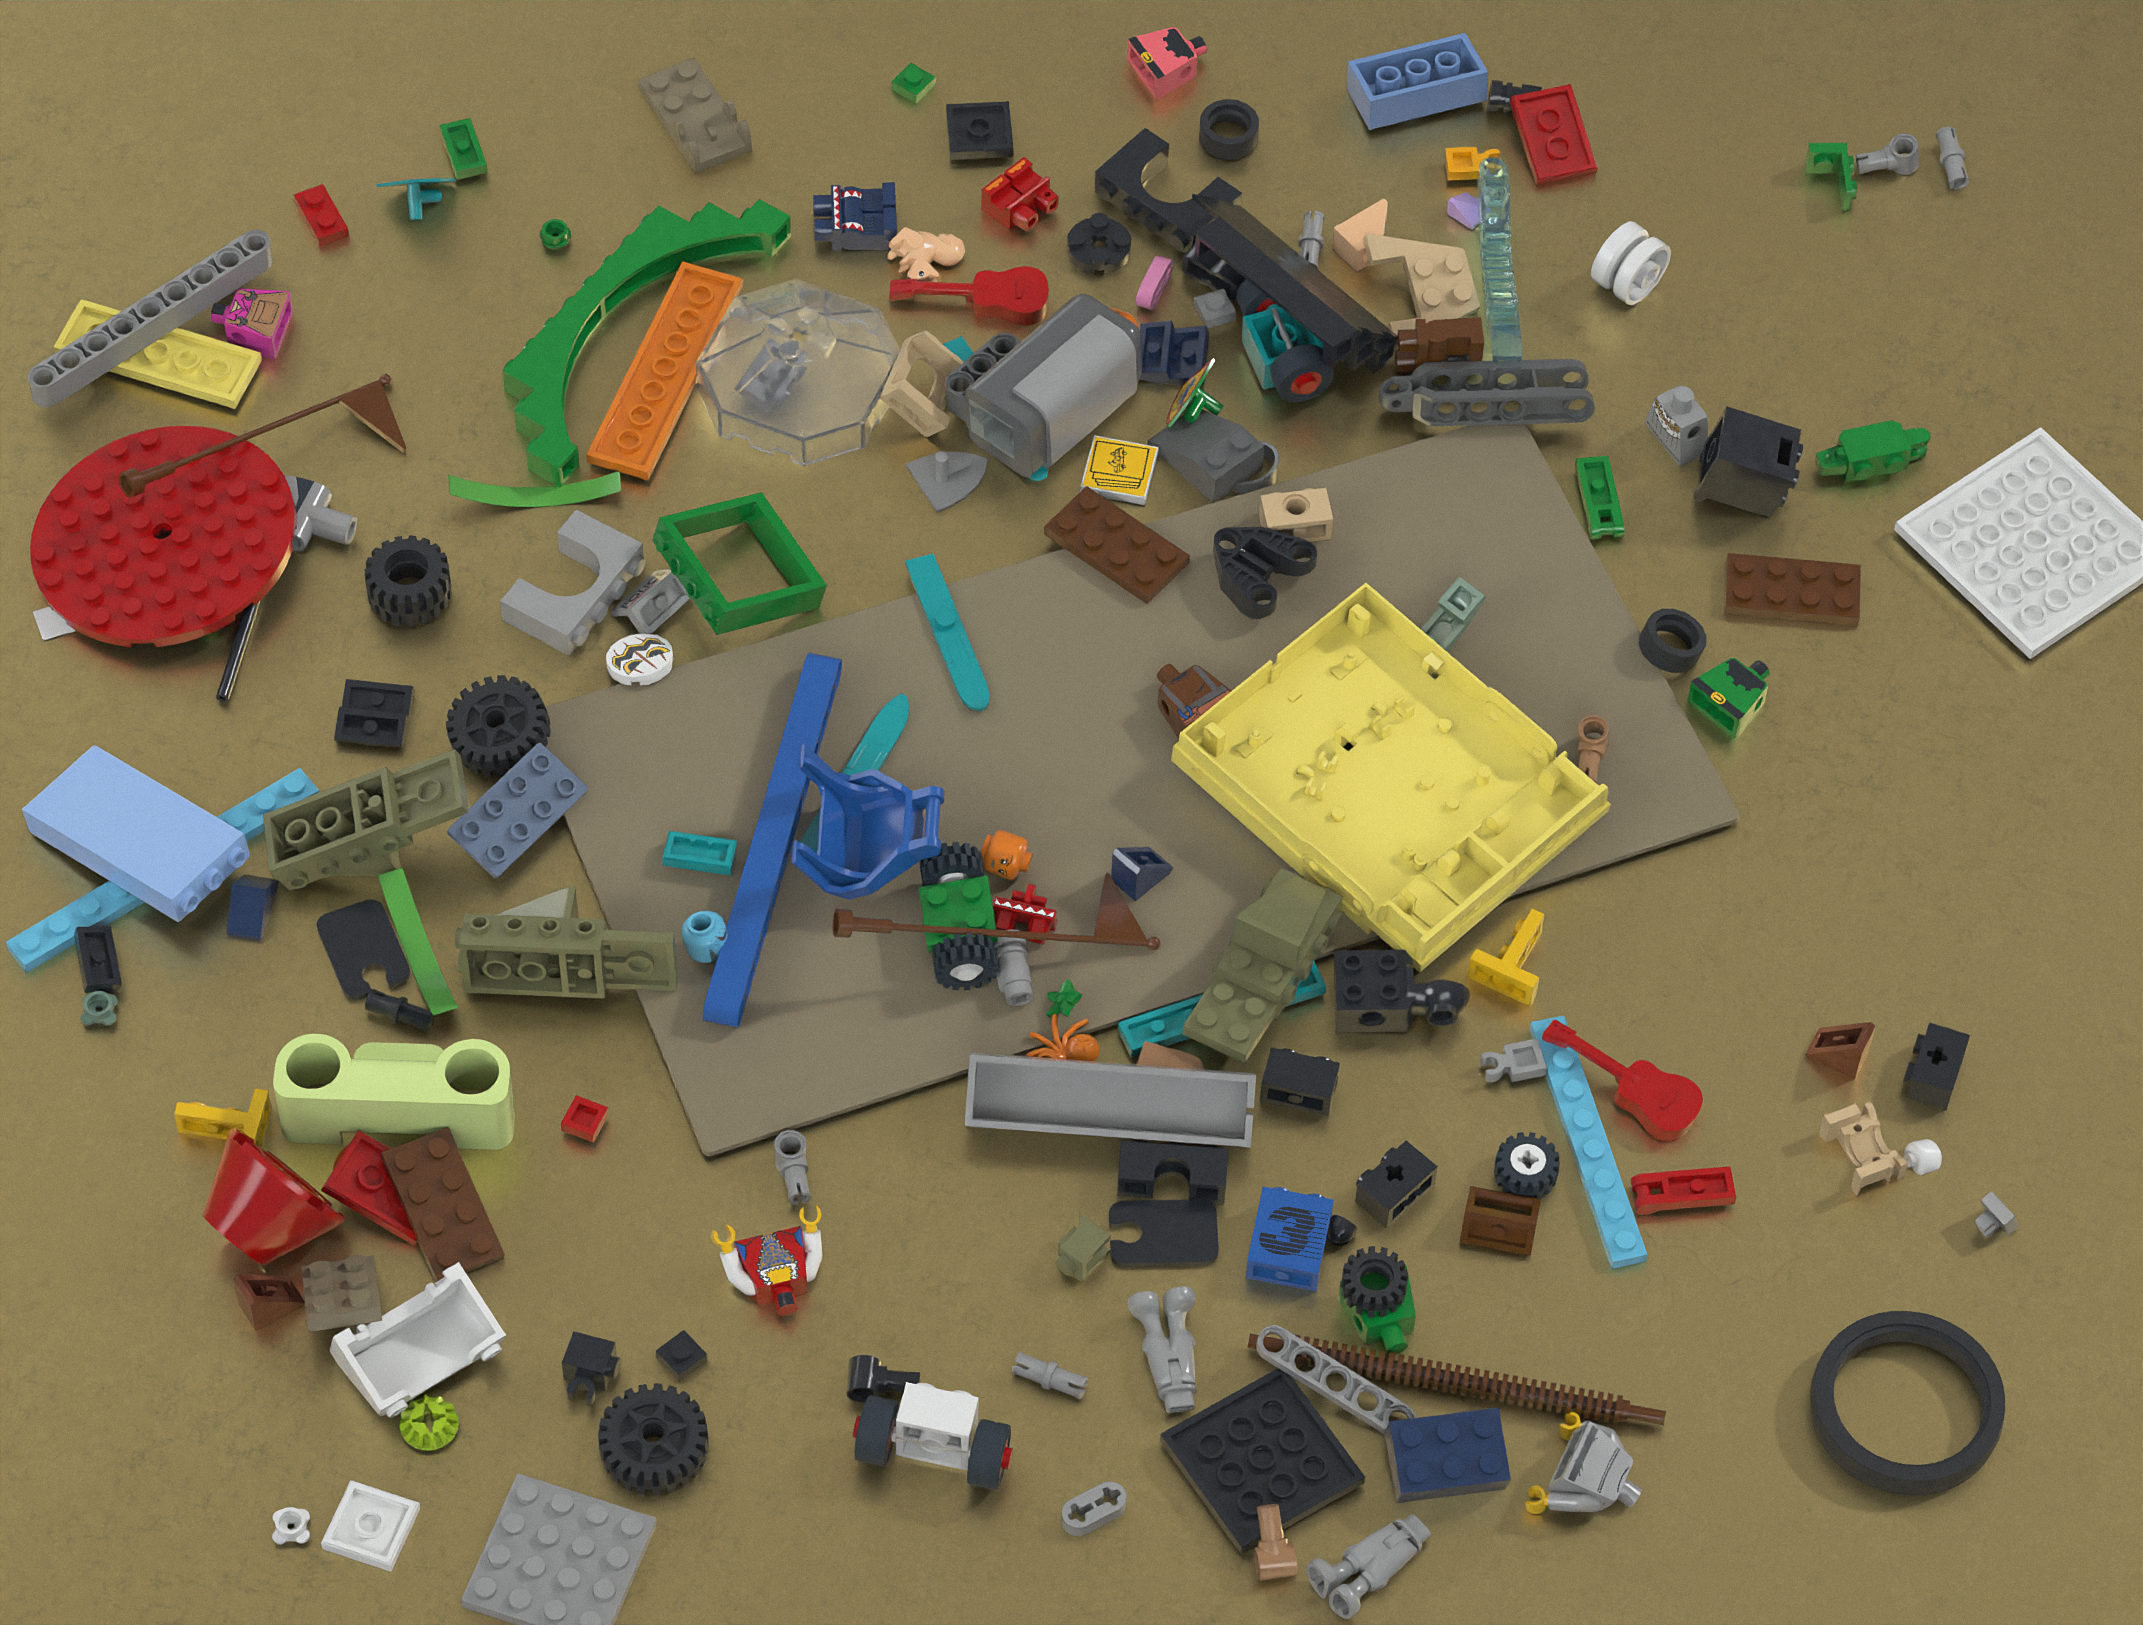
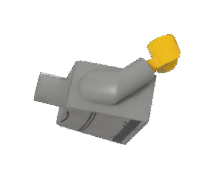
[1525,1412,1642,1514]

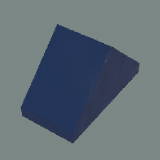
[1111,847,1174,901]
[227,874,279,941]

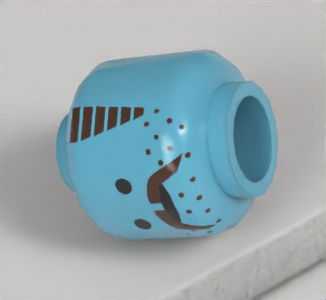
[681,911,728,963]

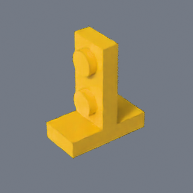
[1467,909,1545,1006]
[174,1088,272,1147]

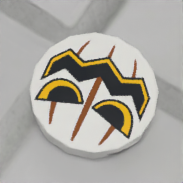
[606,633,674,685]

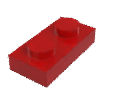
[293,184,349,247]

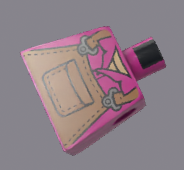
[211,289,293,359]

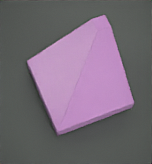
[1447,192,1492,230]

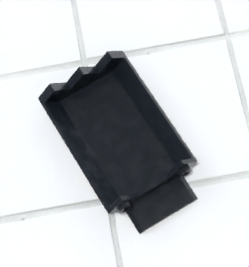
[1192,194,1398,374]

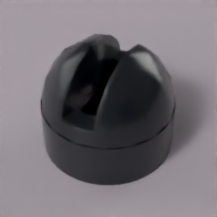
[1327,1215,1357,1246]

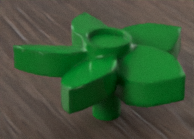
[1046,979,1082,1018]

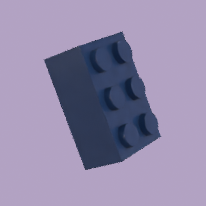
[1384,1408,1511,1503]

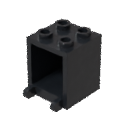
[1693,406,1803,518]

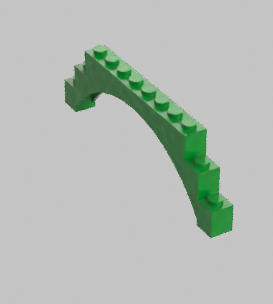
[502,199,791,488]

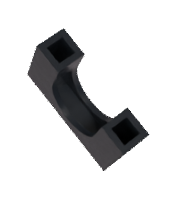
[1095,128,1242,253]

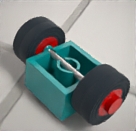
[1237,279,1333,402]

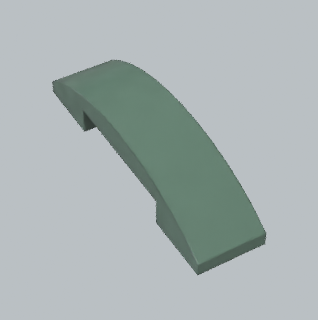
[1421,577,1486,652]

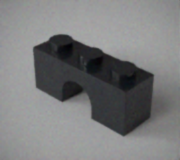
[1117,1140,1228,1204]

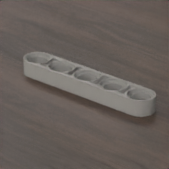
[1256,1325,1416,1434]

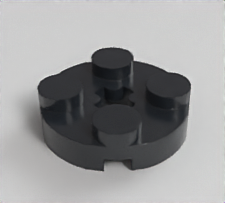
[1067,213,1132,274]

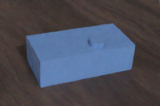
[1347,33,1488,130]

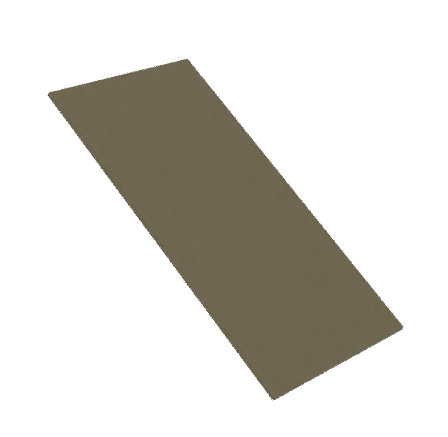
[545,424,1739,1156]

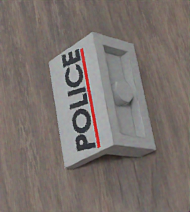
[610,569,690,634]

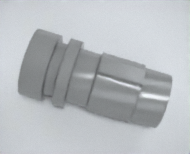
[994,929,1033,1006]

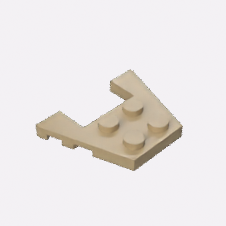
[1363,234,1480,350]

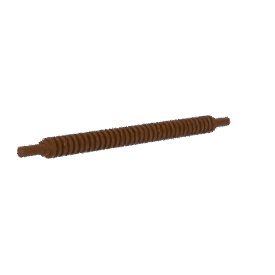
[1248,1333,1666,1426]

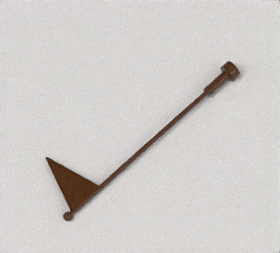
[119,374,407,498]
[832,872,1161,950]

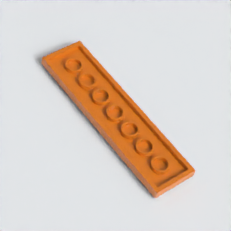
[586,261,743,481]

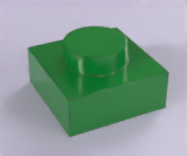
[892,63,936,104]

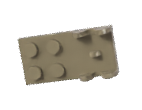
[638,58,752,174]

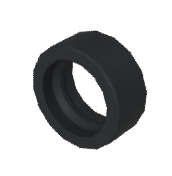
[1199,99,1259,160]
[1639,608,1707,673]

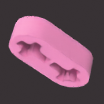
[1136,255,1174,310]

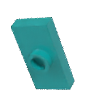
[662,831,737,876]

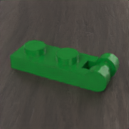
[1575,456,1625,540]

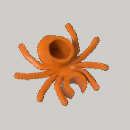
[1025,1014,1113,1063]

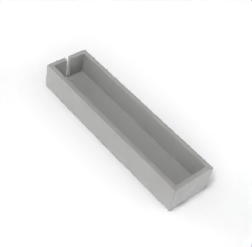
[965,1052,1256,1147]

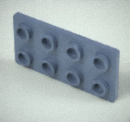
[447,743,588,879]

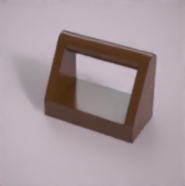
[1460,1186,1541,1256]

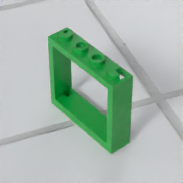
[652,492,827,635]

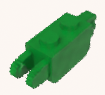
[1815,420,1931,482]

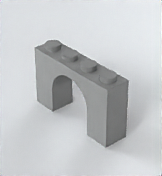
[500,509,645,655]

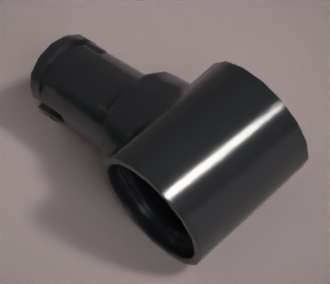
[846,1355,920,1403]

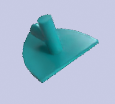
[377,178,456,220]

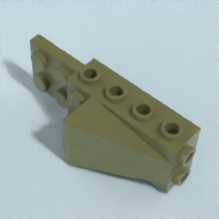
[263,749,469,890]
[1182,868,1345,1063]
[455,887,678,999]

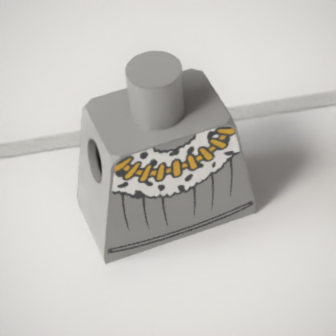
[1645,386,1708,467]

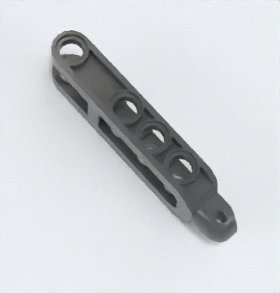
[1379,359,1595,426]

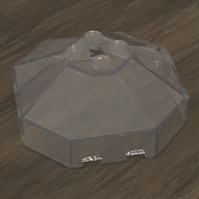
[695,279,900,466]

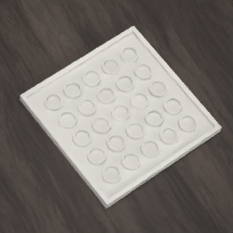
[1894,427,2143,659]

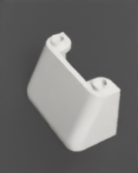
[329,1262,506,1418]

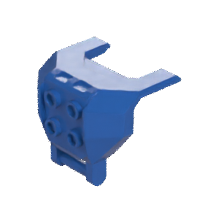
[791,744,945,900]

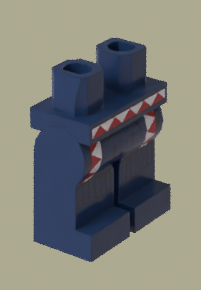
[813,182,897,251]

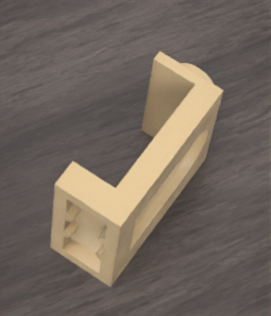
[879,330,963,437]

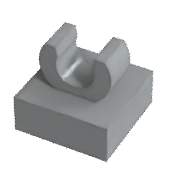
[1975,1191,2019,1238]

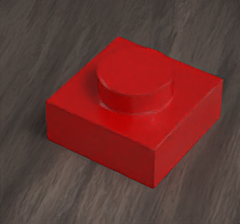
[561,1095,609,1143]

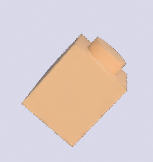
[1332,198,1388,272]

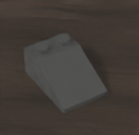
[1147,409,1264,503]

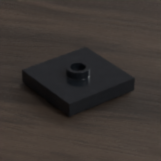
[946,101,1014,160]

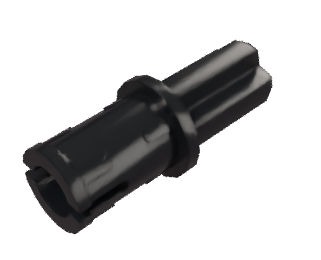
[365,989,436,1031]

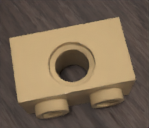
[1259,488,1333,542]

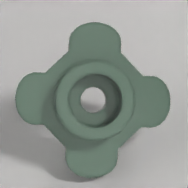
[81,991,118,1025]

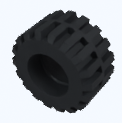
[364,535,452,627]

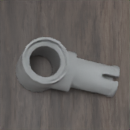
[1855,134,1919,175]
[774,1130,812,1205]

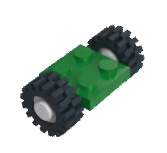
[919,842,998,991]

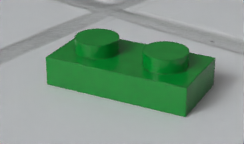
[440,118,488,180]

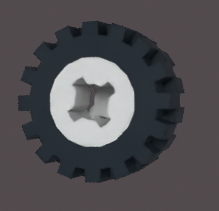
[1494,1132,1560,1199]

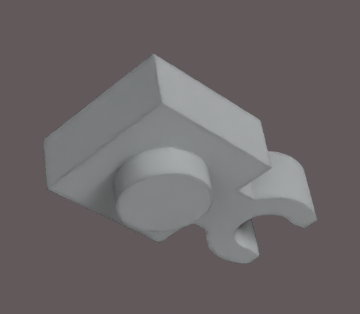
[1480,1039,1547,1082]

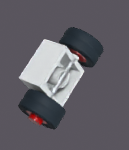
[853,1382,1013,1490]

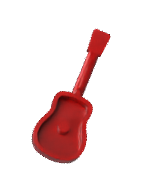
[889,266,1049,326]
[1542,1020,1703,1142]

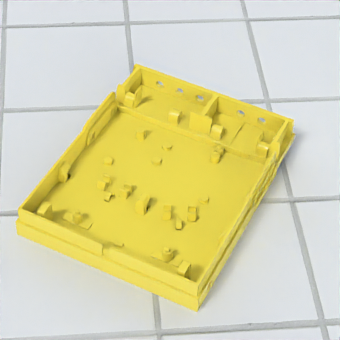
[1171,583,1611,972]

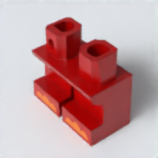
[981,157,1059,231]

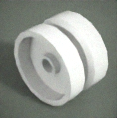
[1591,221,1671,305]

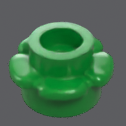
[539,219,571,249]

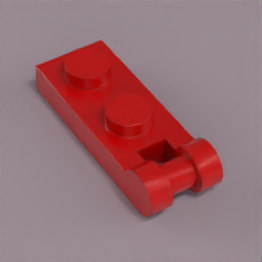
[1631,1166,1736,1215]

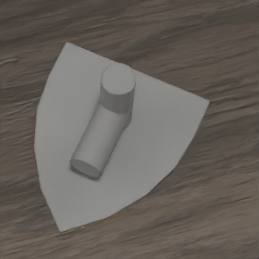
[906,451,989,512]

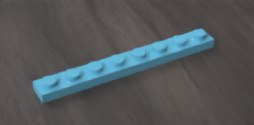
[1529,1016,1648,1269]

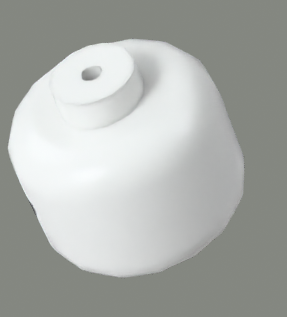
[1903,1139,1942,1175]

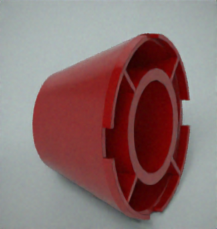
[202,1127,346,1266]

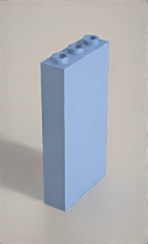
[22,745,250,922]

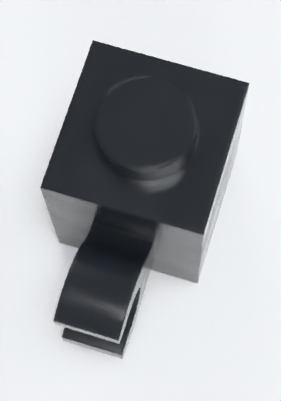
[562,1331,621,1406]

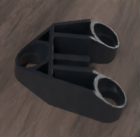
[1213,527,1317,619]

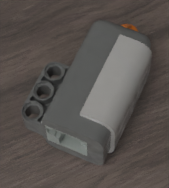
[945,294,1142,478]

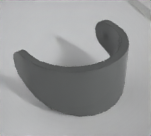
[1233,441,1279,495]

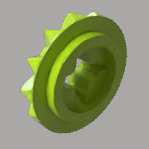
[399,1394,459,1450]

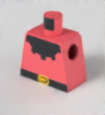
[1127,27,1207,100]

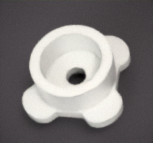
[272,1507,310,1545]

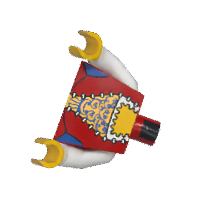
[711,1206,823,1316]

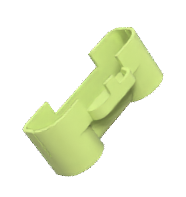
[273,1034,515,1150]

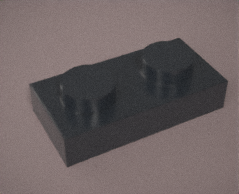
[74,926,122,993]

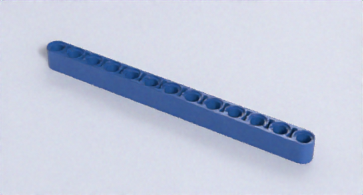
[703,653,842,1028]

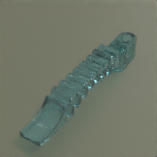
[1477,158,1522,362]

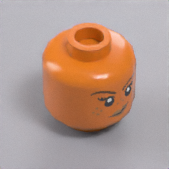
[981,830,1033,880]

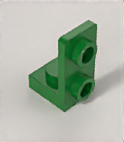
[1805,143,1857,211]

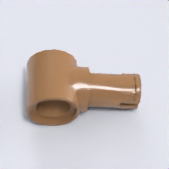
[1577,715,1609,784]
[1254,1504,1297,1581]

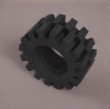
[1341,1246,1408,1318]

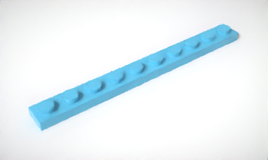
[6,768,319,973]

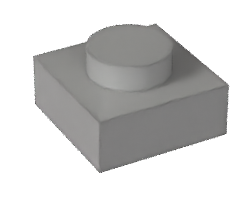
[1193,289,1236,329]

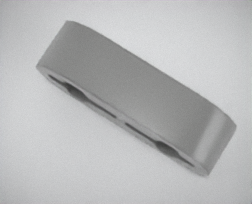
[1061,1481,1127,1536]

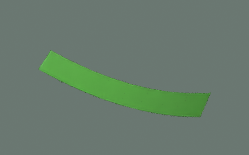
[448,471,621,507]
[378,868,459,1016]

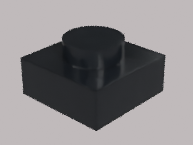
[656,1330,708,1382]

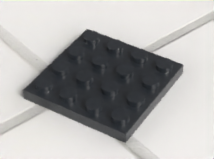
[1160,1368,1365,1554]

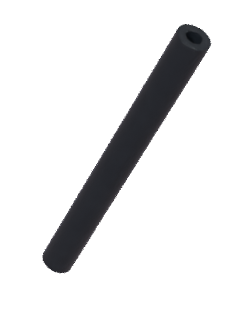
[216,600,261,703]

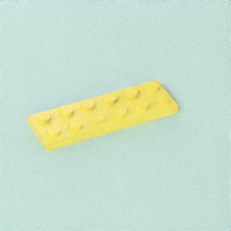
[53,299,262,409]

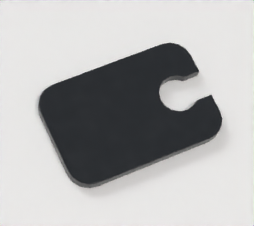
[316,899,411,1000]
[1109,1199,1219,1267]

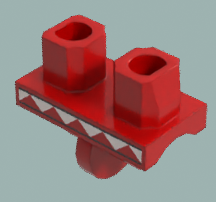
[993,884,1058,945]

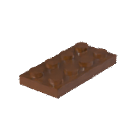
[1044,486,1190,604]
[1724,553,1861,626]
[381,1127,505,1282]

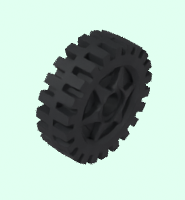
[446,675,551,777]
[598,1383,709,1495]

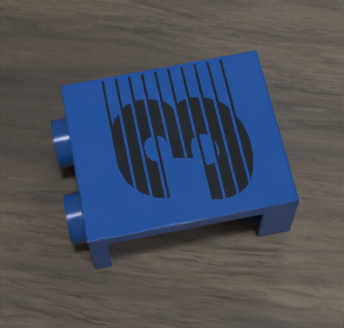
[1246,1187,1334,1291]

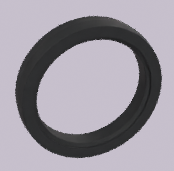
[1810,1311,2005,1496]

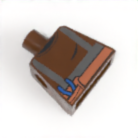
[1156,664,1232,739]

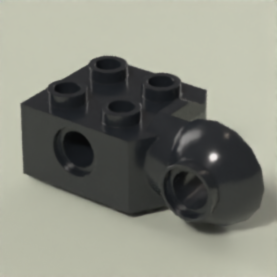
[1334,950,1471,1033]

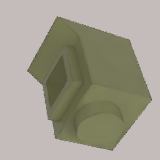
[1056,1213,1111,1282]

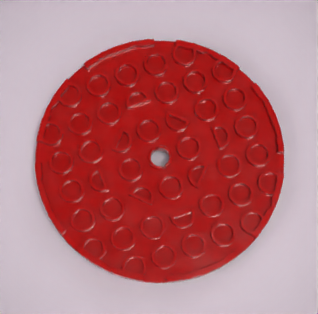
[30,426,297,647]

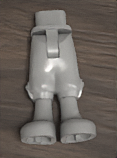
[1128,1286,1197,1413]
[1306,1514,1431,1619]

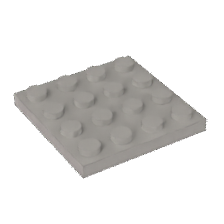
[461,1473,657,1625]

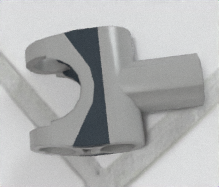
[284,475,357,552]

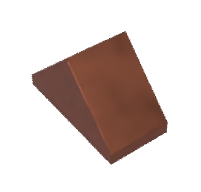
[1805,1022,1876,1079]
[234,1274,305,1331]

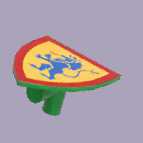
[1166,358,1224,428]

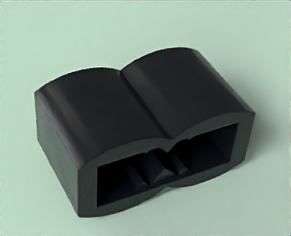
[1182,243,1246,301]

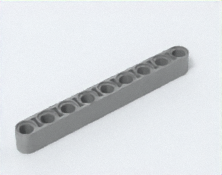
[28,230,273,407]

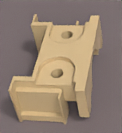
[1819,1101,1907,1197]

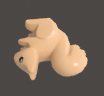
[886,227,965,282]

